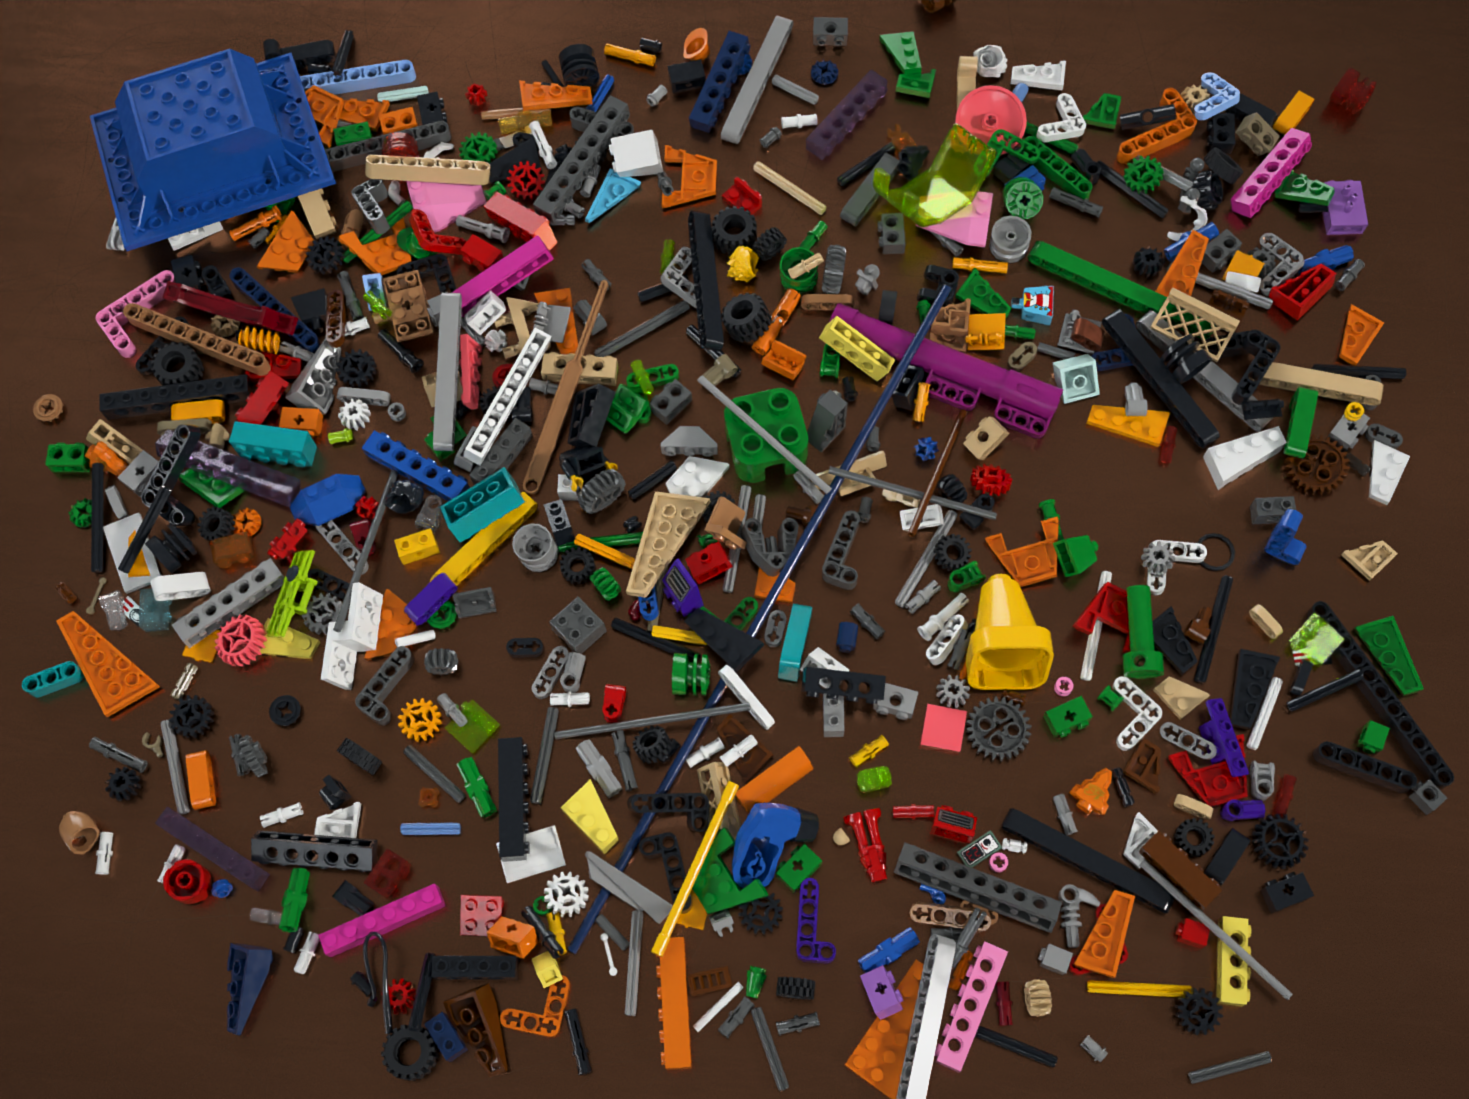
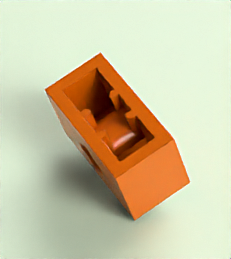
[279,407,324,438]
[487,916,538,959]

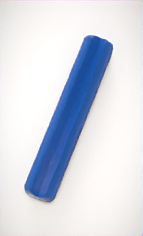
[586,74,614,112]

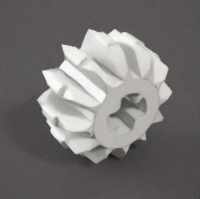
[338,398,371,431]

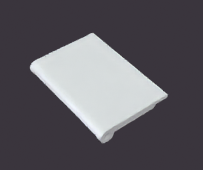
[496,825,566,883]

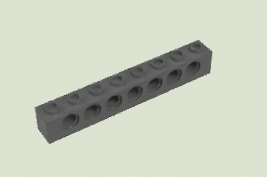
[533,95,630,223]
[894,842,1062,933]

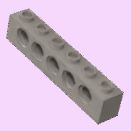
[172,558,284,648]

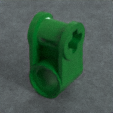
[820,344,840,379]
[947,561,986,593]

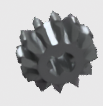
[1247,247,1276,279]
[424,648,458,675]

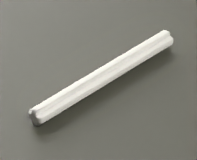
[1080,571,1112,681]

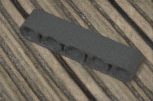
[840,153,900,226]

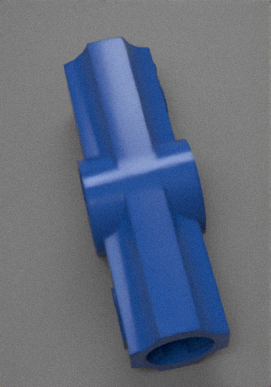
[1163,222,1219,263]
[1297,245,1354,276]
[858,927,920,973]

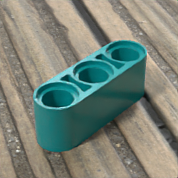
[22,661,84,698]

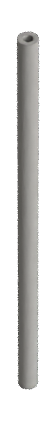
[697,375,832,494]
[1139,859,1293,1000]

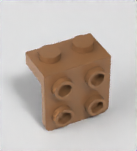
[705,497,747,550]

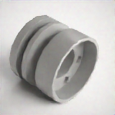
[512,523,559,572]

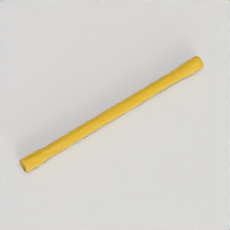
[651,781,739,957]

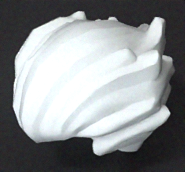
[973,45,1007,78]

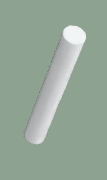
[693,982,744,1032]

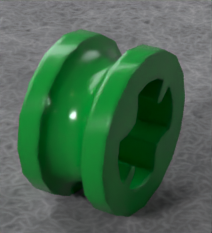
[533,896,553,916]

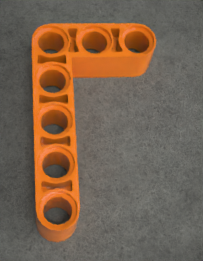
[1116,88,1197,165]

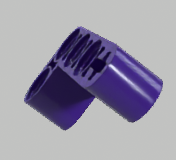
[796,878,836,964]

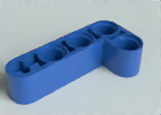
[1264,509,1307,565]

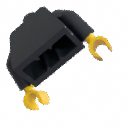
[559,446,618,492]

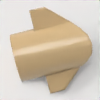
[205,423,231,449]

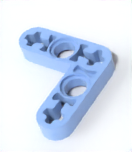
[1194,73,1240,120]

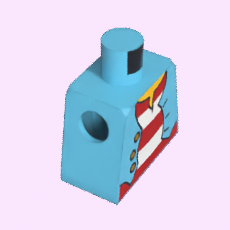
[1011,286,1054,325]

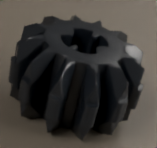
[1132,246,1164,278]
[937,474,968,503]
[105,767,141,801]

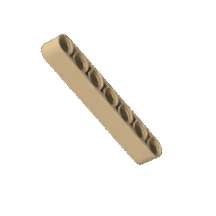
[365,155,490,185]
[1249,362,1383,406]

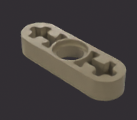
[157,418,212,436]

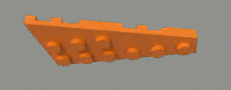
[56,611,160,717]

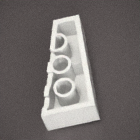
[1203,426,1286,490]

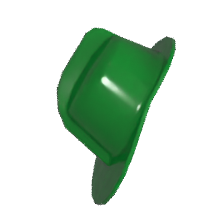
[397,227,437,259]

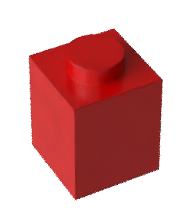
[1175,918,1210,949]

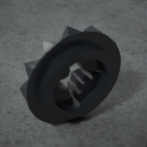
[269,695,301,726]

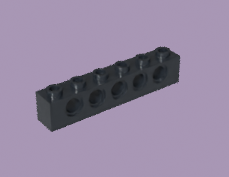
[251,830,378,872]

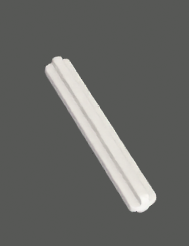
[1246,677,1283,750]

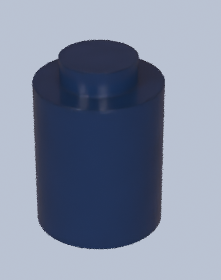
[836,622,858,653]

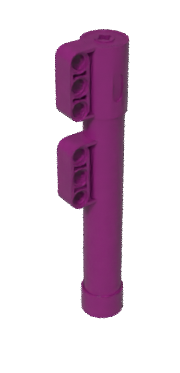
[829,303,1063,439]

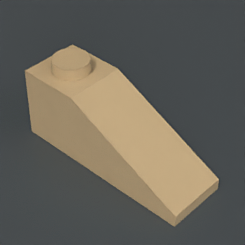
[86,419,143,465]

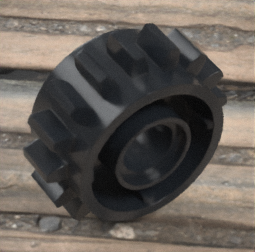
[1193,170,1223,211]

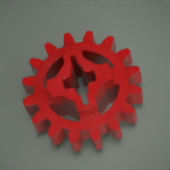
[507,161,545,201]
[970,464,1012,496]

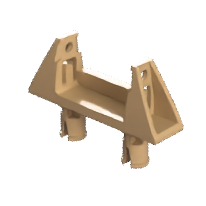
[494,297,551,359]

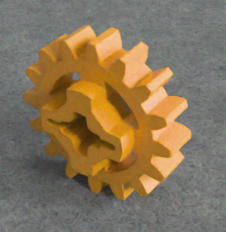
[398,698,442,742]

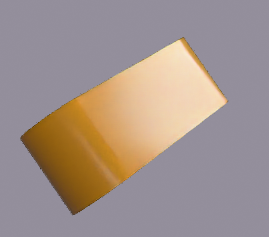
[1272,90,1315,136]
[171,399,225,424]

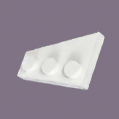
[1369,440,1410,505]

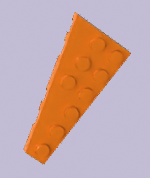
[845,959,924,1099]

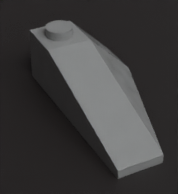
[285,338,341,415]

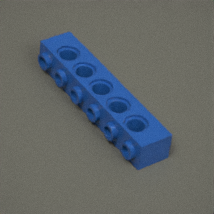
[362,430,470,502]

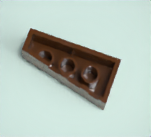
[1139,831,1222,912]

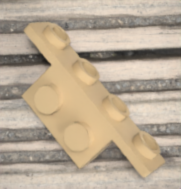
[815,451,887,496]

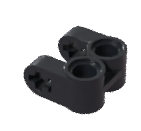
[916,265,959,307]

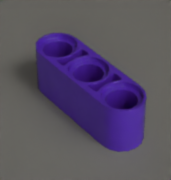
[404,573,458,626]

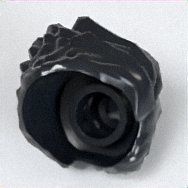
[385,479,424,514]

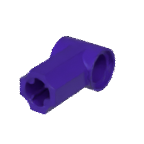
[1220,799,1266,822]

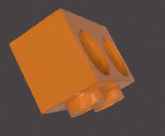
[379,107,418,135]

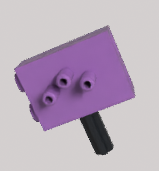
[1298,180,1368,235]

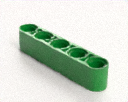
[1024,136,1092,200]

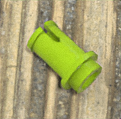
[328,428,353,444]

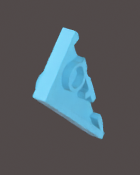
[585,168,641,223]

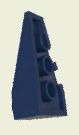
[227,943,273,1035]

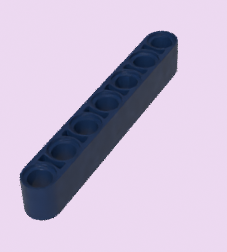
[229,267,321,353]

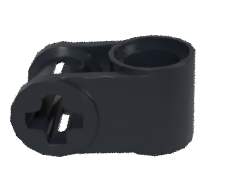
[202,265,232,297]
[959,494,995,530]

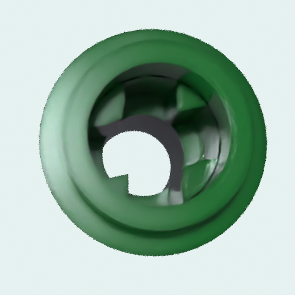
[746,965,767,998]

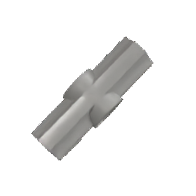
[575,739,622,798]

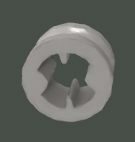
[388,402,406,421]

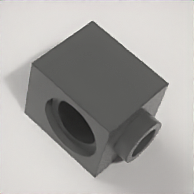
[1408,779,1447,815]

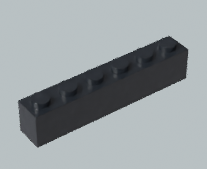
[498,737,530,862]

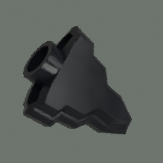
[897,145,930,182]

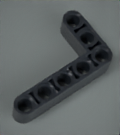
[141,424,201,526]

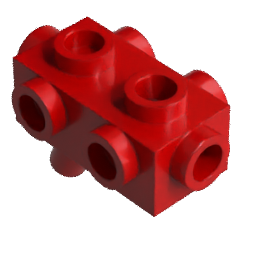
[267,518,308,565]

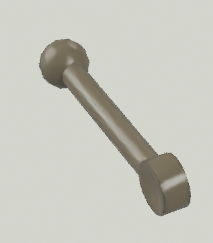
[86,577,107,615]

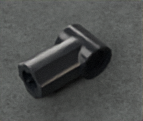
[1071,149,1101,185]
[512,386,533,423]
[332,880,375,916]

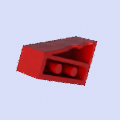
[235,371,289,425]

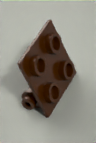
[1208,289,1250,333]

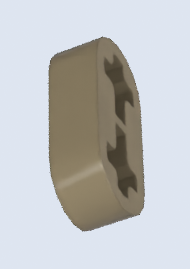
[1007,342,1037,372]

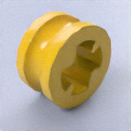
[1344,402,1364,421]

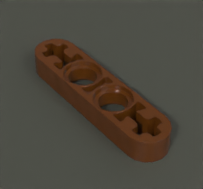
[326,290,346,348]

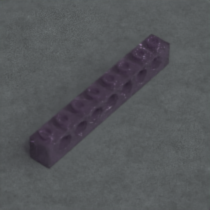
[155,429,301,507]

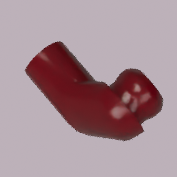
[628,596,650,620]

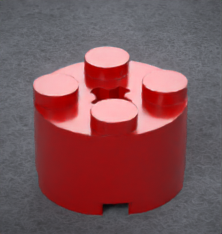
[163,859,212,904]

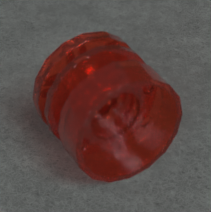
[1329,67,1377,115]
[381,132,419,157]

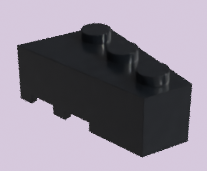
[567,383,616,447]

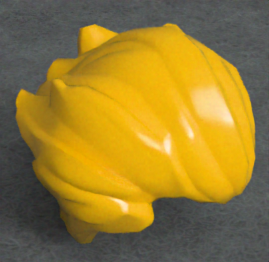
[727,246,759,282]

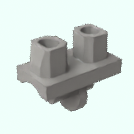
[855,264,880,296]

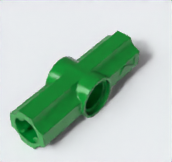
[456,757,498,818]
[279,868,310,933]

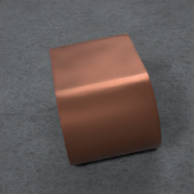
[1070,318,1105,351]

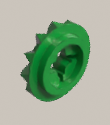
[68,498,92,527]
[427,600,457,629]

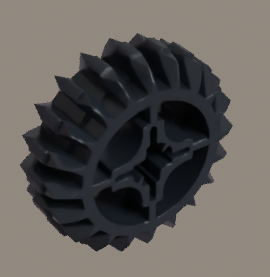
[1251,813,1309,869]

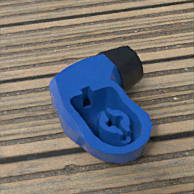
[732,802,819,888]

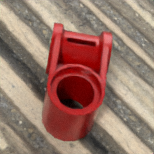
[602,684,626,723]

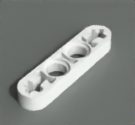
[718,665,775,730]

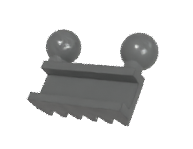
[1178,157,1204,213]

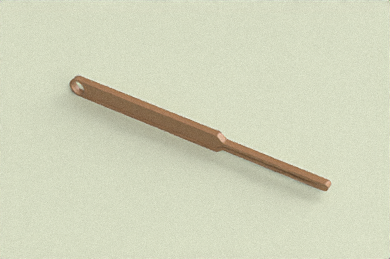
[523,280,608,495]

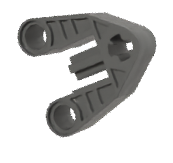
[740,518,799,577]

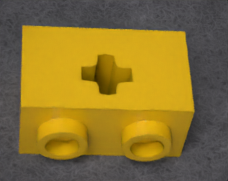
[394,528,440,565]

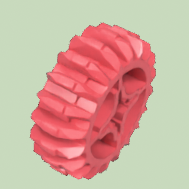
[215,614,268,667]

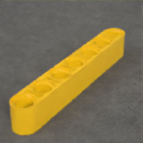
[430,492,538,586]

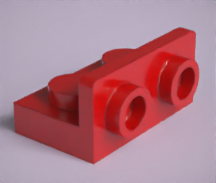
[722,177,762,215]

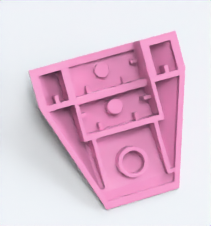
[406,181,486,232]
[915,191,993,247]

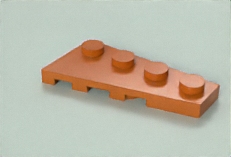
[519,80,592,111]
[534,288,578,355]
[1073,890,1135,978]

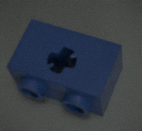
[424,1012,468,1062]

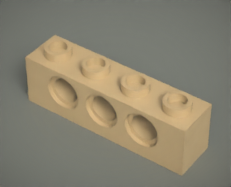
[541,352,618,386]

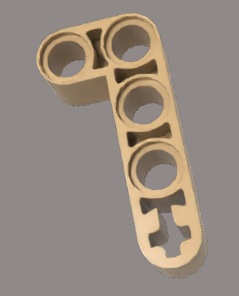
[957,56,978,109]

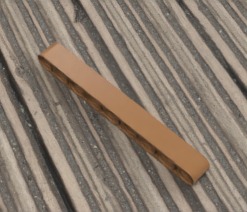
[123,303,271,376]

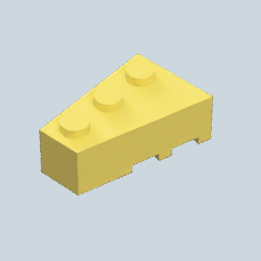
[561,779,619,855]

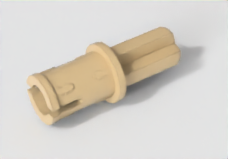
[788,253,824,279]

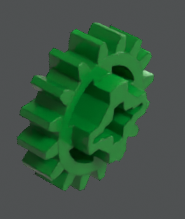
[459,132,498,163]
[1123,156,1164,194]

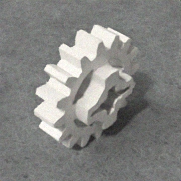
[544,872,589,917]

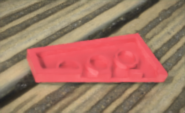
[459,334,482,410]

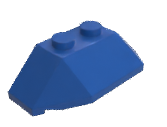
[290,474,366,526]

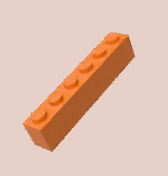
[656,937,692,1070]

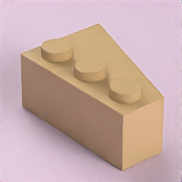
[298,188,338,240]

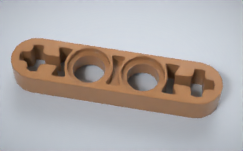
[910,901,991,931]

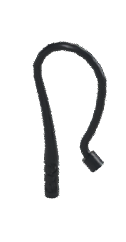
[363,931,393,1034]

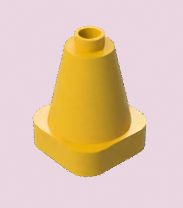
[966,574,1054,690]

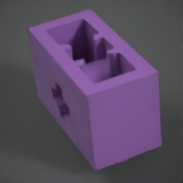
[860,965,904,1020]

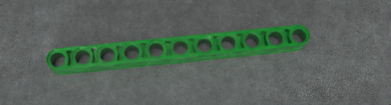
[1027,241,1216,340]

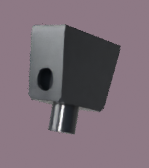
[291,288,328,334]

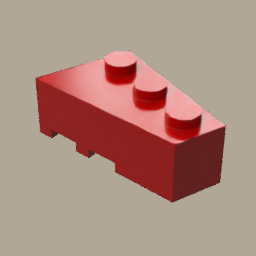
[1269,263,1336,320]

